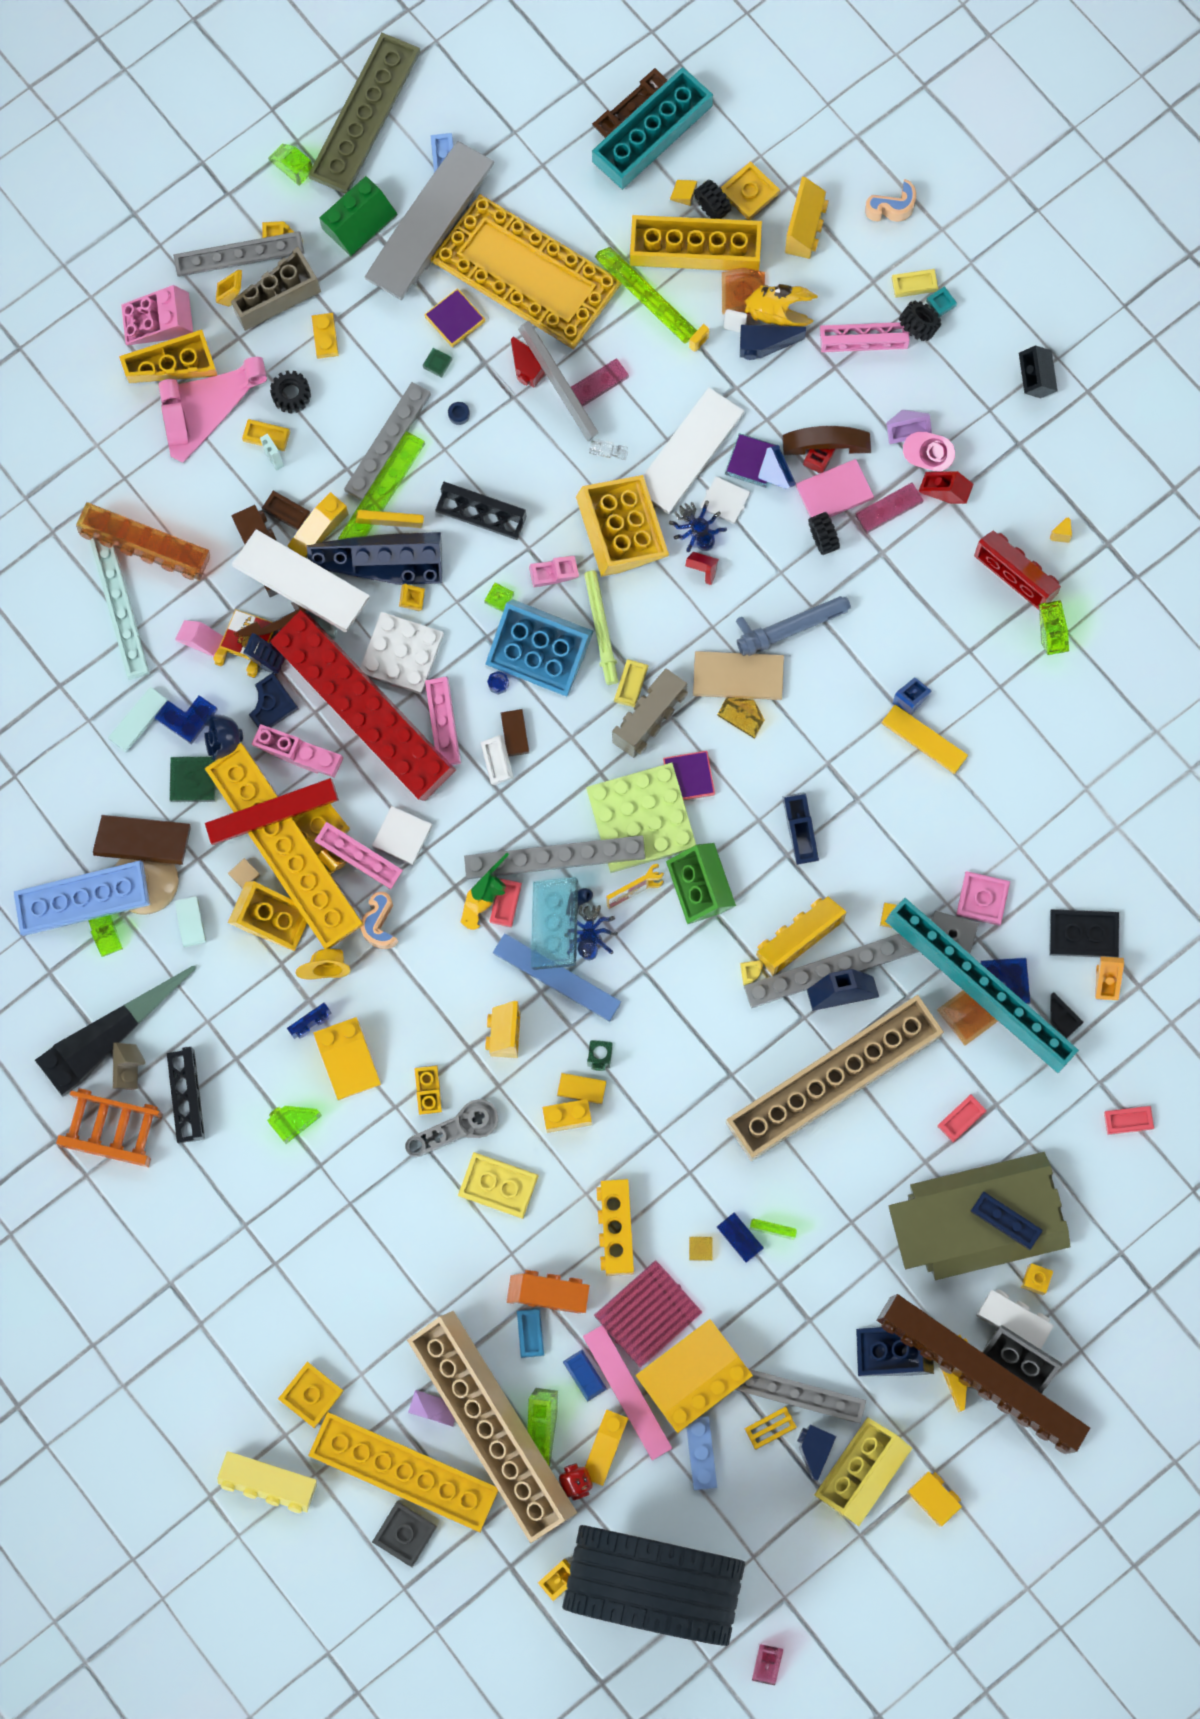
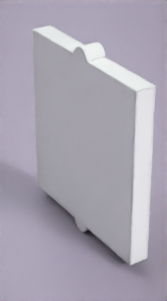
[700,477,750,524]

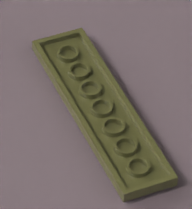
[308,32,420,194]

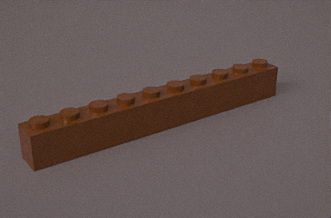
[876,1294,1090,1454]

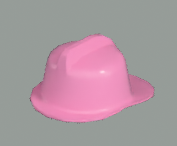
[903,431,955,471]

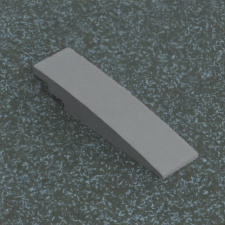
[365,141,494,300]

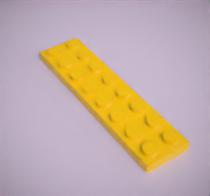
[308,1412,498,1533]

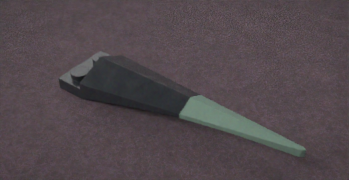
[35,966,196,1097]

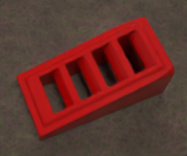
[803,449,836,473]

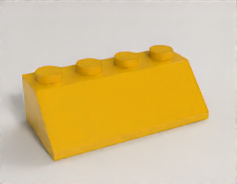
[756,896,847,976]

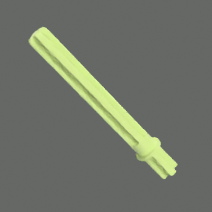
[584,570,618,685]

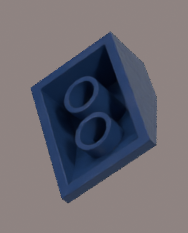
[856,1327,934,1376]

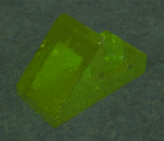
[88,915,123,957]

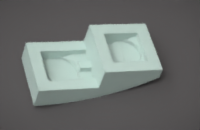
[175,896,206,947]

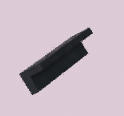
[435,481,527,540]
[167,1047,205,1144]

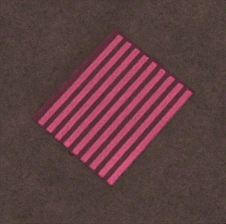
[594,1260,702,1368]

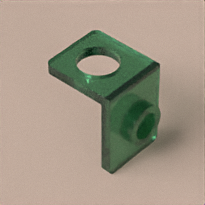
[587,1040,613,1071]

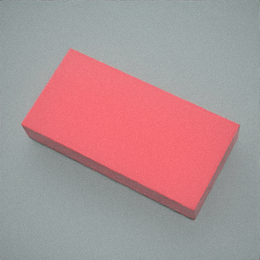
[490,878,522,928]
[937,1094,987,1142]
[1104,1106,1154,1135]

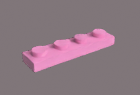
[425,676,461,765]
[314,822,403,890]

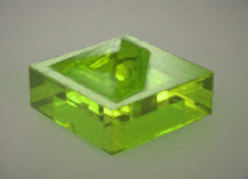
[484,582,514,612]

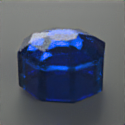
[487,671,509,695]

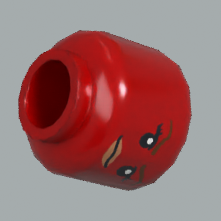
[559,1463,593,1501]

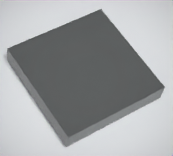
[372,1501,437,1567]

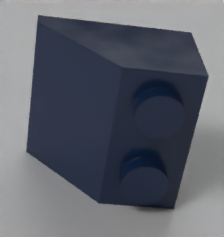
[797,1425,837,1482]

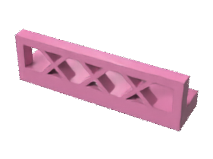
[820,322,909,352]

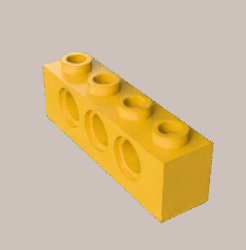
[596,1179,634,1276]

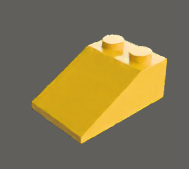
[227,881,307,951]
[485,1001,521,1058]
[313,1017,381,1100]

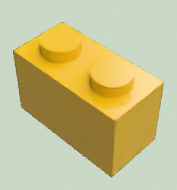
[542,1099,592,1133]
[907,1471,962,1527]

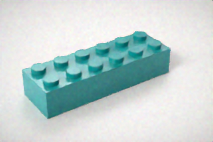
[592,67,713,190]

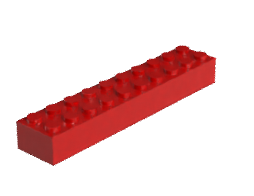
[270,610,456,801]

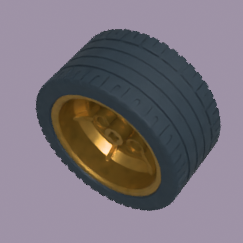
[562,1525,745,1646]

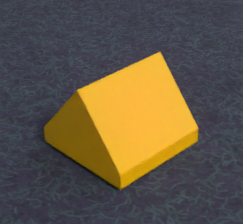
[1050,517,1072,543]

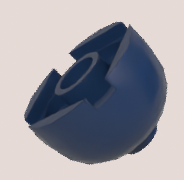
[204,715,243,760]

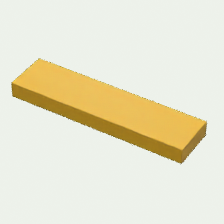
[881,705,968,774]

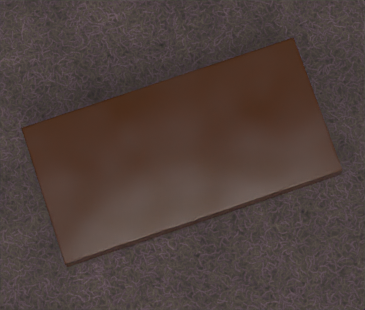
[93,815,191,865]

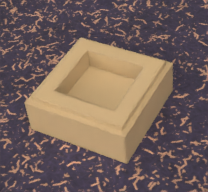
[228,858,260,889]

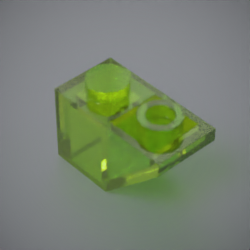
[1039,600,1069,655]

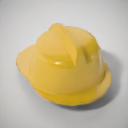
[295,949,351,980]

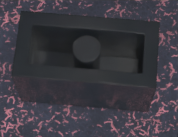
[1018,345,1058,399]

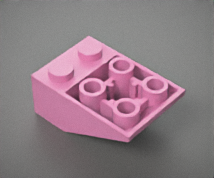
[121,285,193,345]

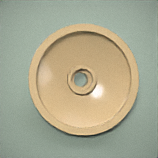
[115,859,179,915]

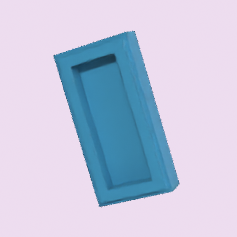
[517,1309,544,1358]

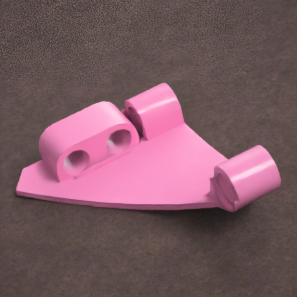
[158,357,267,463]

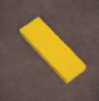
[356,510,424,528]

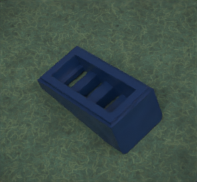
[243,633,285,674]

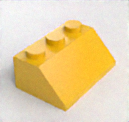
[785,176,829,259]

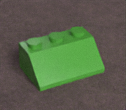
[666,843,736,924]

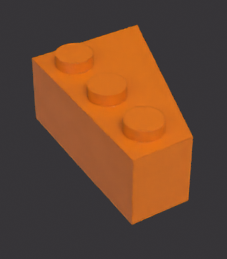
[506,1270,590,1313]

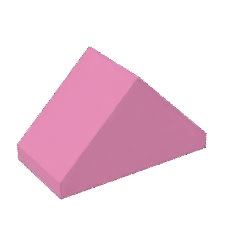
[175,620,224,657]

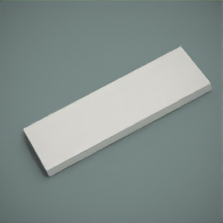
[643,387,744,514]
[232,529,370,633]

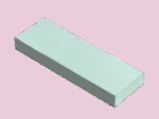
[108,687,169,752]

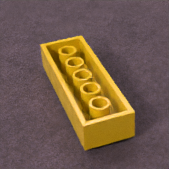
[630,215,762,272]

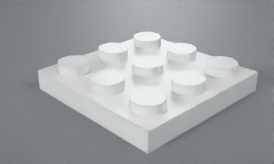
[360,612,444,695]

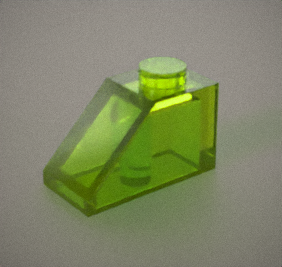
[268,143,312,186]
[267,1106,322,1144]

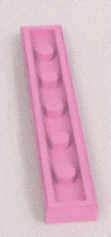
[583,1325,673,1460]

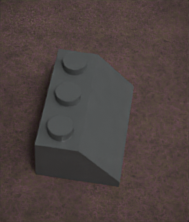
[982,1325,1062,1394]

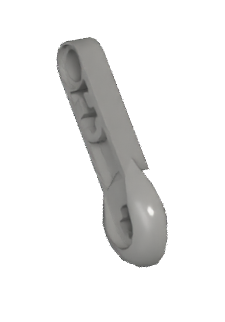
[405,1099,498,1158]

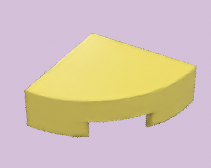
[740,960,763,986]

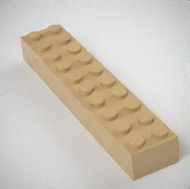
[726,995,944,1161]
[407,1311,577,1543]

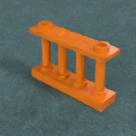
[56,1088,163,1168]

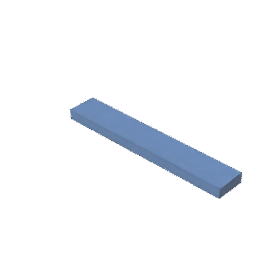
[493,933,621,1022]

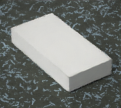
[481,735,514,785]

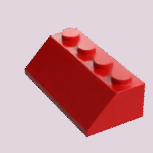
[974,530,1061,612]

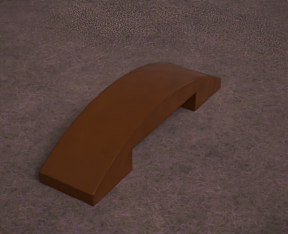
[592,68,668,138]
[783,426,871,455]
[234,602,306,638]

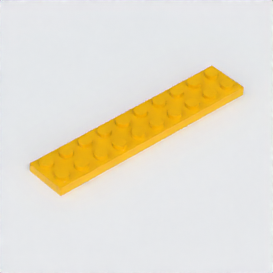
[205,743,364,949]

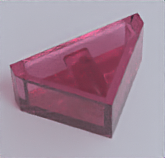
[752,1643,783,1686]

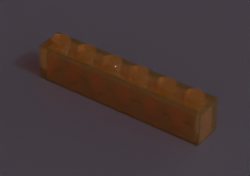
[76,502,210,580]

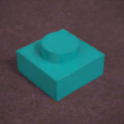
[926,286,957,318]

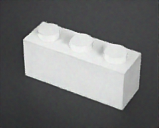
[976,1289,1054,1349]

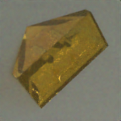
[717,697,765,739]

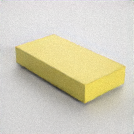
[891,269,938,298]
[614,659,648,708]

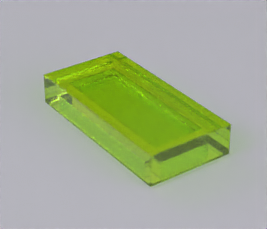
[749,1218,797,1240]

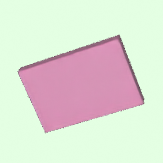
[796,459,874,518]

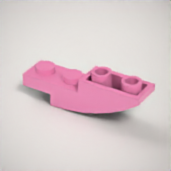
[252,724,343,778]

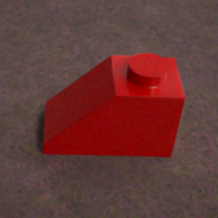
[511,336,545,388]
[919,471,974,504]

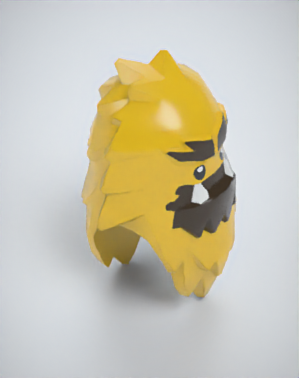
[744,284,818,327]

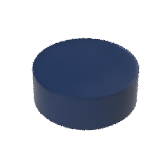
[448,402,470,425]

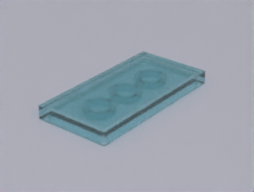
[531,877,578,970]

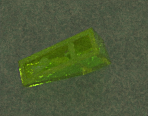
[527,1388,558,1467]

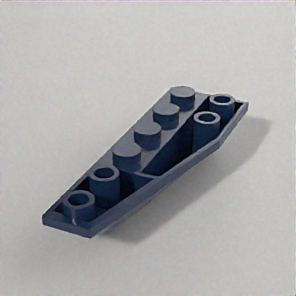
[307,532,442,585]

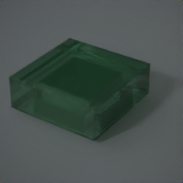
[422,348,452,378]

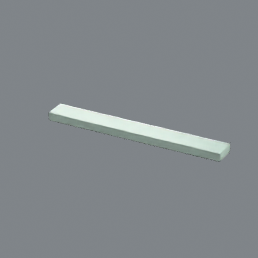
[83,511,150,680]

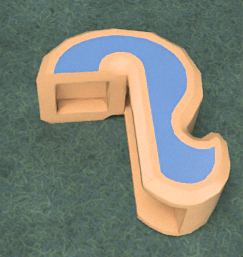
[865,179,916,222]
[360,892,398,949]

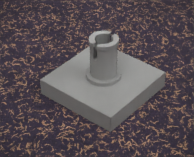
[922,910,979,955]

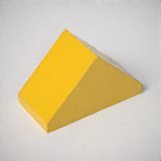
[538,1558,571,1601]

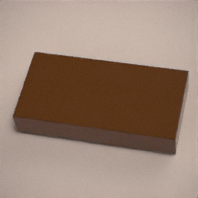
[262,490,311,531]
[500,709,529,757]

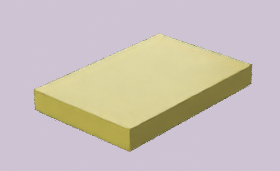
[458,1152,539,1219]

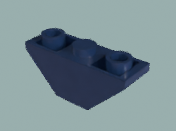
[807,969,879,1011]

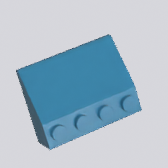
[485,599,594,697]

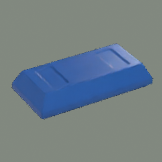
[563,1350,607,1402]

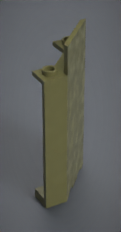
[888,1152,1071,1281]

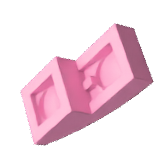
[529,556,579,588]

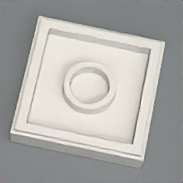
[372,806,432,865]

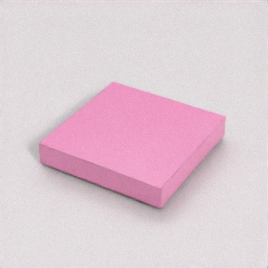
[956,871,1010,926]

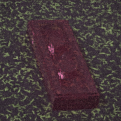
[571,358,629,406]
[855,483,924,534]

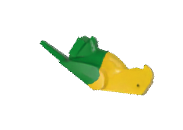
[460,852,509,930]

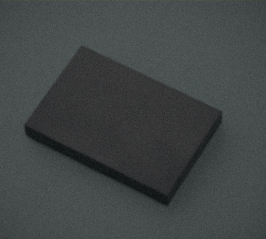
[1049,909,1119,957]

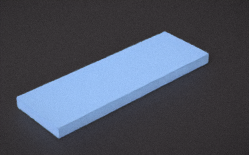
[14,860,150,936]

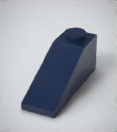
[739,325,806,360]

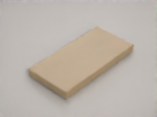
[693,651,784,700]

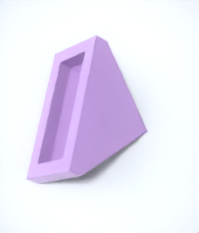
[886,410,932,444]
[408,1390,455,1427]

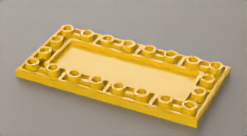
[431,194,622,350]

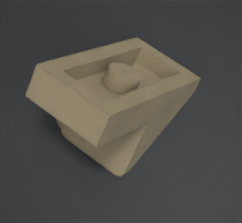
[113,1043,145,1090]

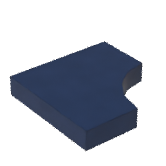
[249,673,299,729]

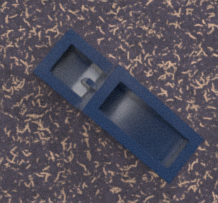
[782,792,819,865]

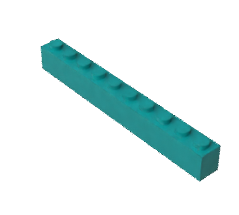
[885,898,1079,1073]

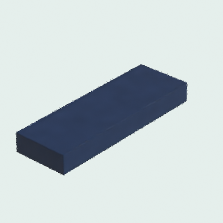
[970,1191,1043,1250]

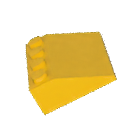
[576,475,669,577]
[635,1319,753,1433]

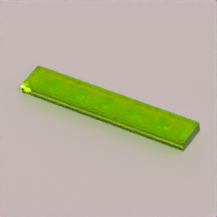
[595,247,697,344]
[338,431,425,540]

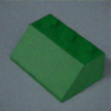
[319,176,398,257]

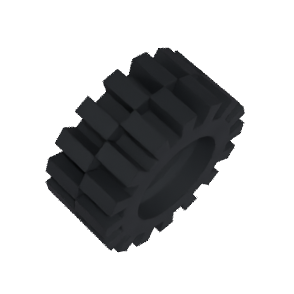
[694,180,732,219]
[899,300,941,341]
[270,370,311,413]
[808,512,840,555]

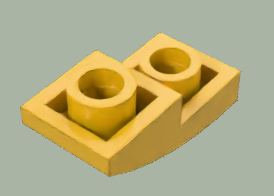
[414,1065,442,1115]

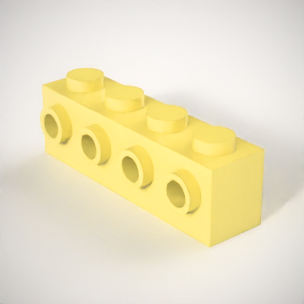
[217,1451,317,1513]

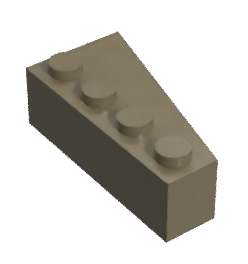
[231,247,321,331]
[612,668,688,758]

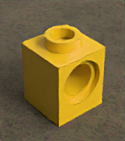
[1021,1263,1053,1296]

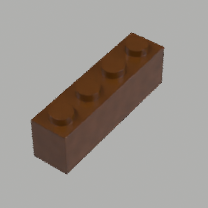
[231,505,279,597]

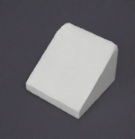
[724,309,748,332]

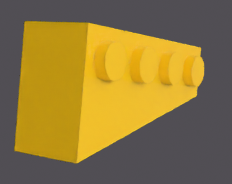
[119,329,217,383]

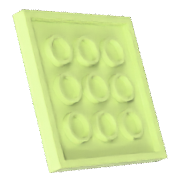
[586,763,696,873]

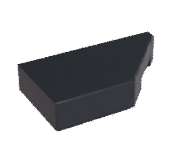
[1050,992,1084,1039]

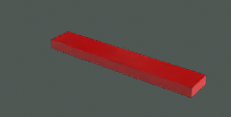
[205,778,339,845]

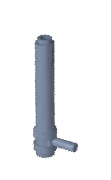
[736,596,851,656]

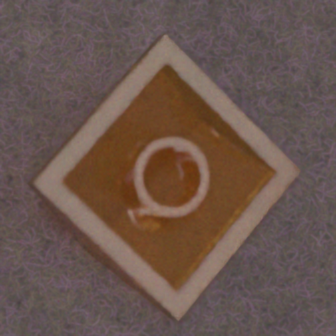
[722,268,765,314]
[937,990,998,1046]

